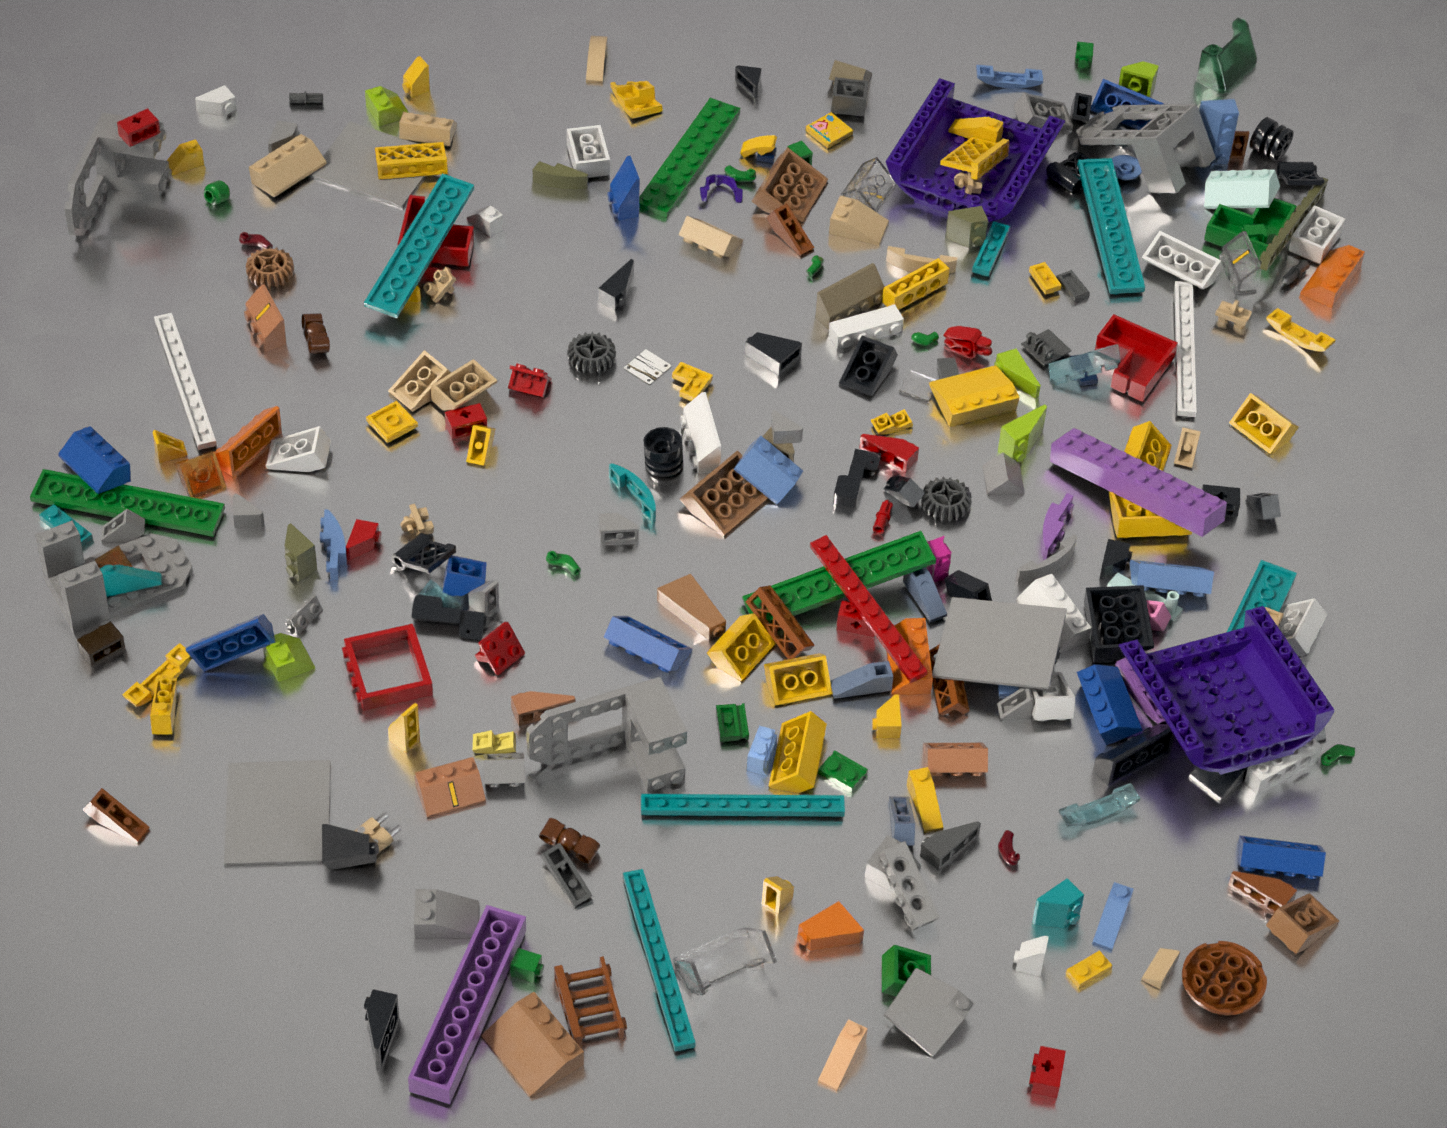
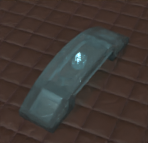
[1058,783,1140,828]

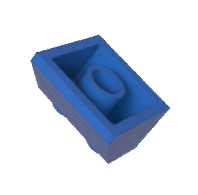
[442,555,487,596]

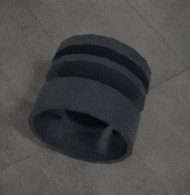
[1249,117,1294,162]
[643,427,684,477]

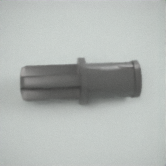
[289,91,323,105]
[1282,260,1309,285]

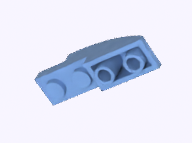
[320,509,347,580]

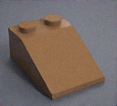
[1266,893,1339,954]

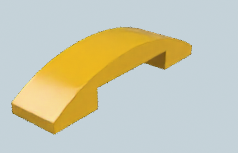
[1266,308,1336,351]
[122,643,192,707]

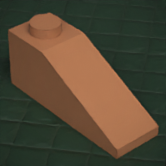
[511,691,576,726]

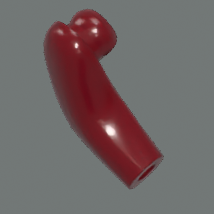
[239,232,273,249]
[998,830,1020,866]

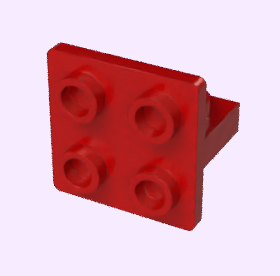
[508,363,552,398]
[475,622,525,675]

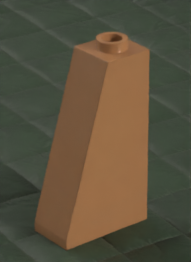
[657,574,726,640]

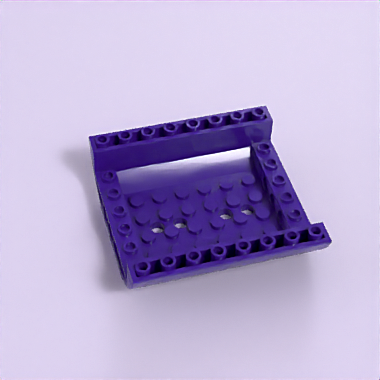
[886,78,1065,222]
[1119,606,1335,775]

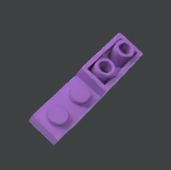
[1041,493,1074,560]
[1115,658,1165,724]

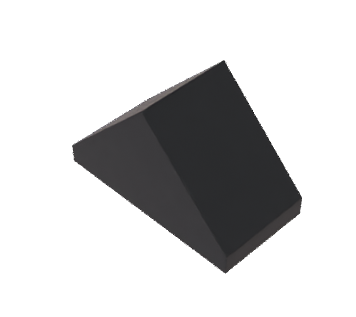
[735,65,762,98]

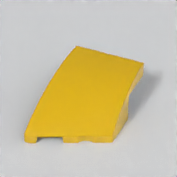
[610,81,663,119]

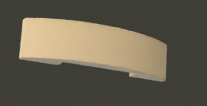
[586,35,608,83]
[886,246,957,274]

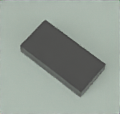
[1056,270,1090,302]

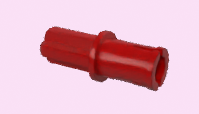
[872,500,893,534]

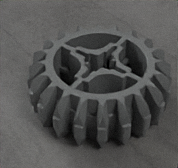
[567,331,616,375]
[921,476,972,522]

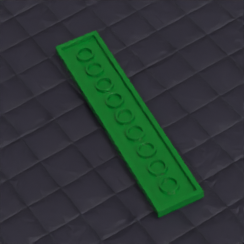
[639,98,741,218]
[30,469,225,536]
[742,531,936,624]

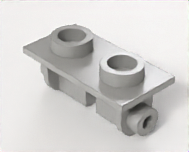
[285,595,323,635]

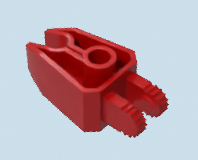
[943,326,992,359]

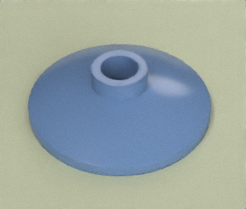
[1112,155,1142,180]

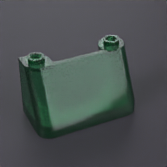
[1196,18,1257,93]

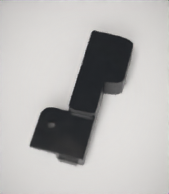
[833,449,882,508]
[411,595,487,641]

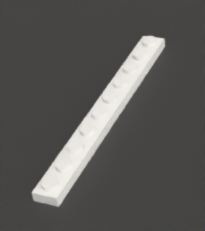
[1174,281,1197,417]
[154,313,217,450]

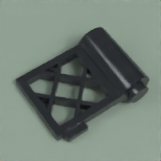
[1046,152,1090,194]
[1277,162,1325,185]
[391,533,456,574]

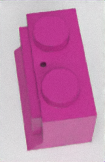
[926,536,952,582]

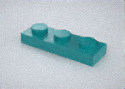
[39,504,93,546]

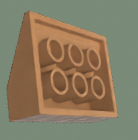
[751,147,828,224]
[680,450,768,536]
[481,992,584,1098]

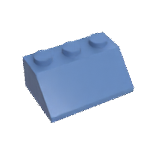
[734,436,804,505]

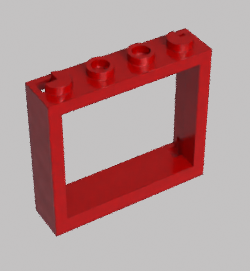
[341,624,433,711]

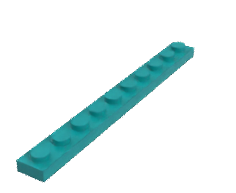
[641,794,845,817]
[623,869,696,1051]

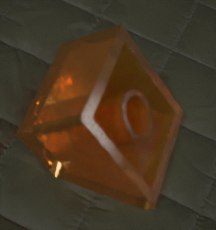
[174,451,227,498]

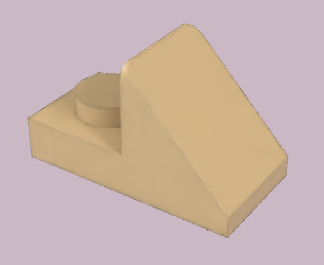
[1174,427,1201,468]

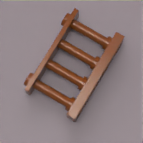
[554,956,627,1048]

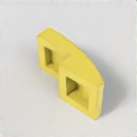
[472,730,516,754]

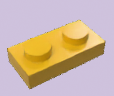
[1029,262,1062,295]
[1066,950,1113,989]

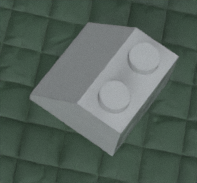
[483,753,525,787]
[865,835,921,894]

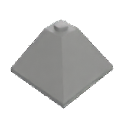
[883,968,974,1057]

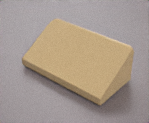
[1141,948,1180,989]

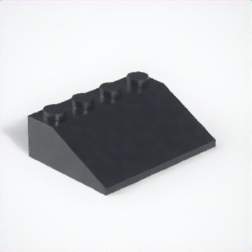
[1084,585,1154,663]

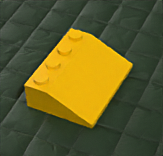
[929,365,1020,427]
[1109,491,1192,538]

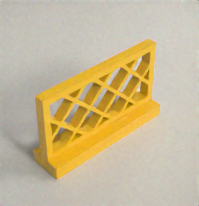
[940,137,1009,180]
[375,142,448,179]

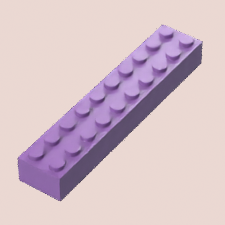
[1050,428,1227,537]
[408,905,526,1104]

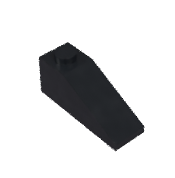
[598,259,634,310]

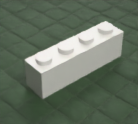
[828,305,904,350]

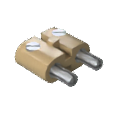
[355,812,402,855]

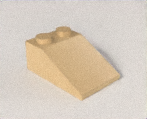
[829,196,889,246]
[388,350,451,412]

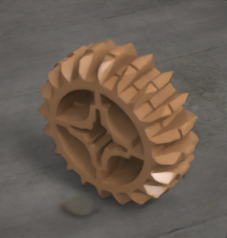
[245,247,294,289]

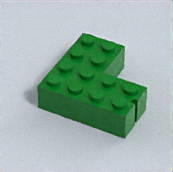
[1204,198,1297,260]

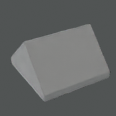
[982,452,1025,496]

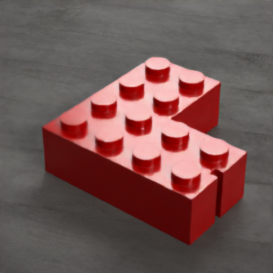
[397,195,474,266]
[1095,314,1178,402]

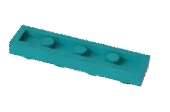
[972,221,1010,277]

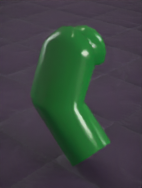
[806,255,824,277]
[911,332,939,346]

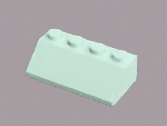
[1204,169,1280,209]

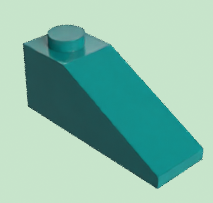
[100,565,162,597]

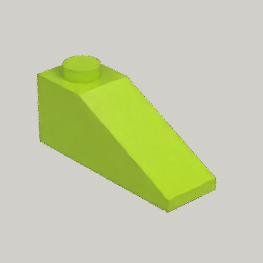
[994,348,1041,399]

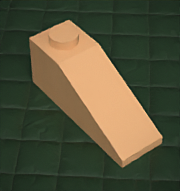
[818,1019,868,1091]

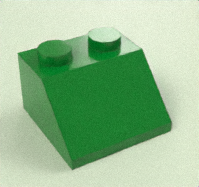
[882,945,931,997]

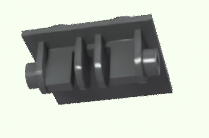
[1021,329,1072,366]

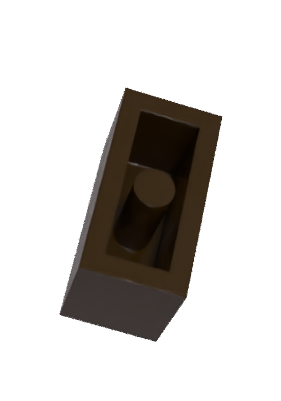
[77,621,125,667]

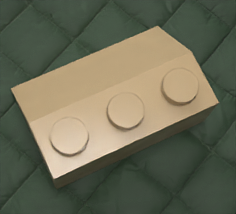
[399,112,457,147]
[679,216,744,258]
[431,359,497,411]

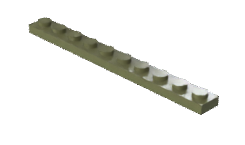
[1260,178,1328,271]

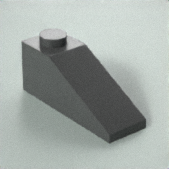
[920,821,981,870]
[541,843,593,907]

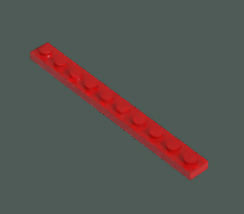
[810,535,928,684]

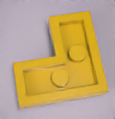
[672,362,713,401]

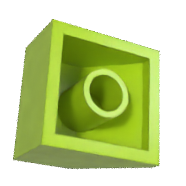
[1118,61,1159,98]
[365,86,409,127]
[263,633,315,682]

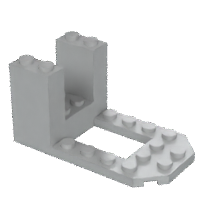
[1076,104,1216,194]
[65,112,172,236]
[35,521,193,633]
[527,677,687,791]

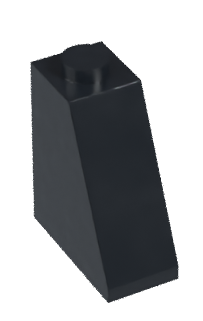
[745,332,802,375]
[944,570,992,601]
[322,824,379,870]

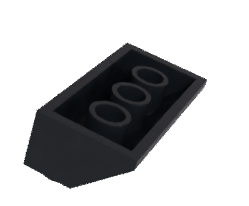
[1093,724,1174,786]

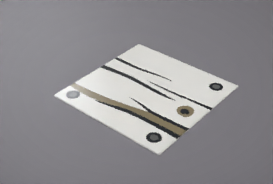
[624,349,672,385]

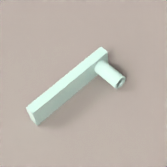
[1107,572,1183,625]

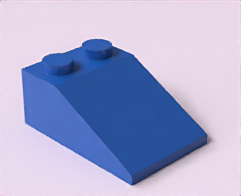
[607,155,640,221]

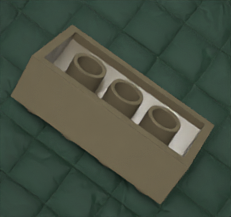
[815,263,885,330]

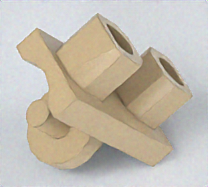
[954,165,982,194]
[423,267,456,303]
[1215,300,1252,329]
[400,504,434,535]

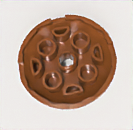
[1182,941,1267,1016]

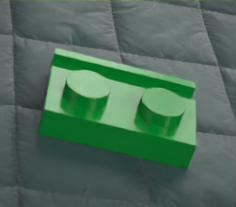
[716,703,749,742]
[818,750,868,793]

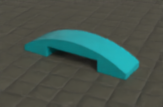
[609,463,656,524]

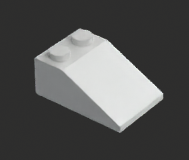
[266,426,331,472]
[1031,672,1075,722]

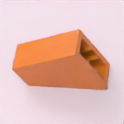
[797,901,864,951]

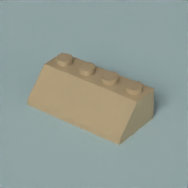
[249,134,327,197]

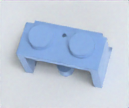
[746,725,777,776]

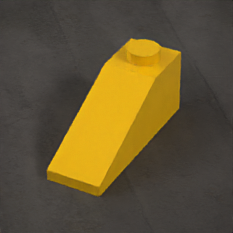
[948,117,1004,143]
[388,703,420,753]
[907,767,944,833]

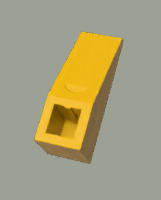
[150,678,177,734]

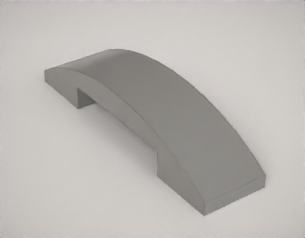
[1015,534,1077,583]

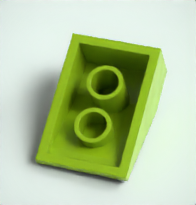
[998,404,1047,462]

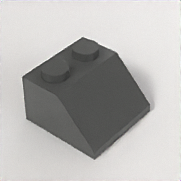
[831,77,868,117]

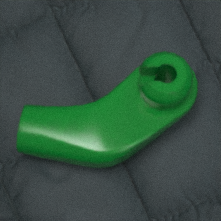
[724,165,756,182]
[546,551,581,576]
[1320,744,1355,766]

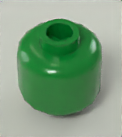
[204,180,230,205]

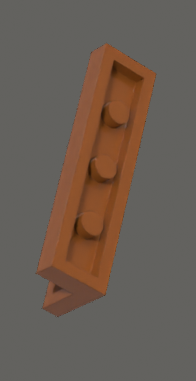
[746,585,815,659]
[929,644,970,716]

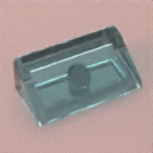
[419,579,462,609]

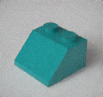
[1032,878,1084,928]

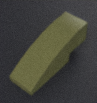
[532,161,588,190]

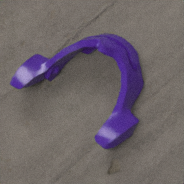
[700,174,743,203]

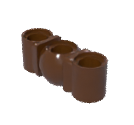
[301,313,330,353]
[539,818,600,864]

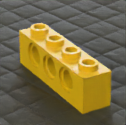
[882,258,950,310]

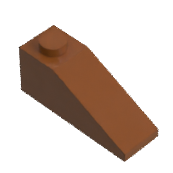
[766,203,815,256]
[83,788,150,843]
[1228,871,1297,913]

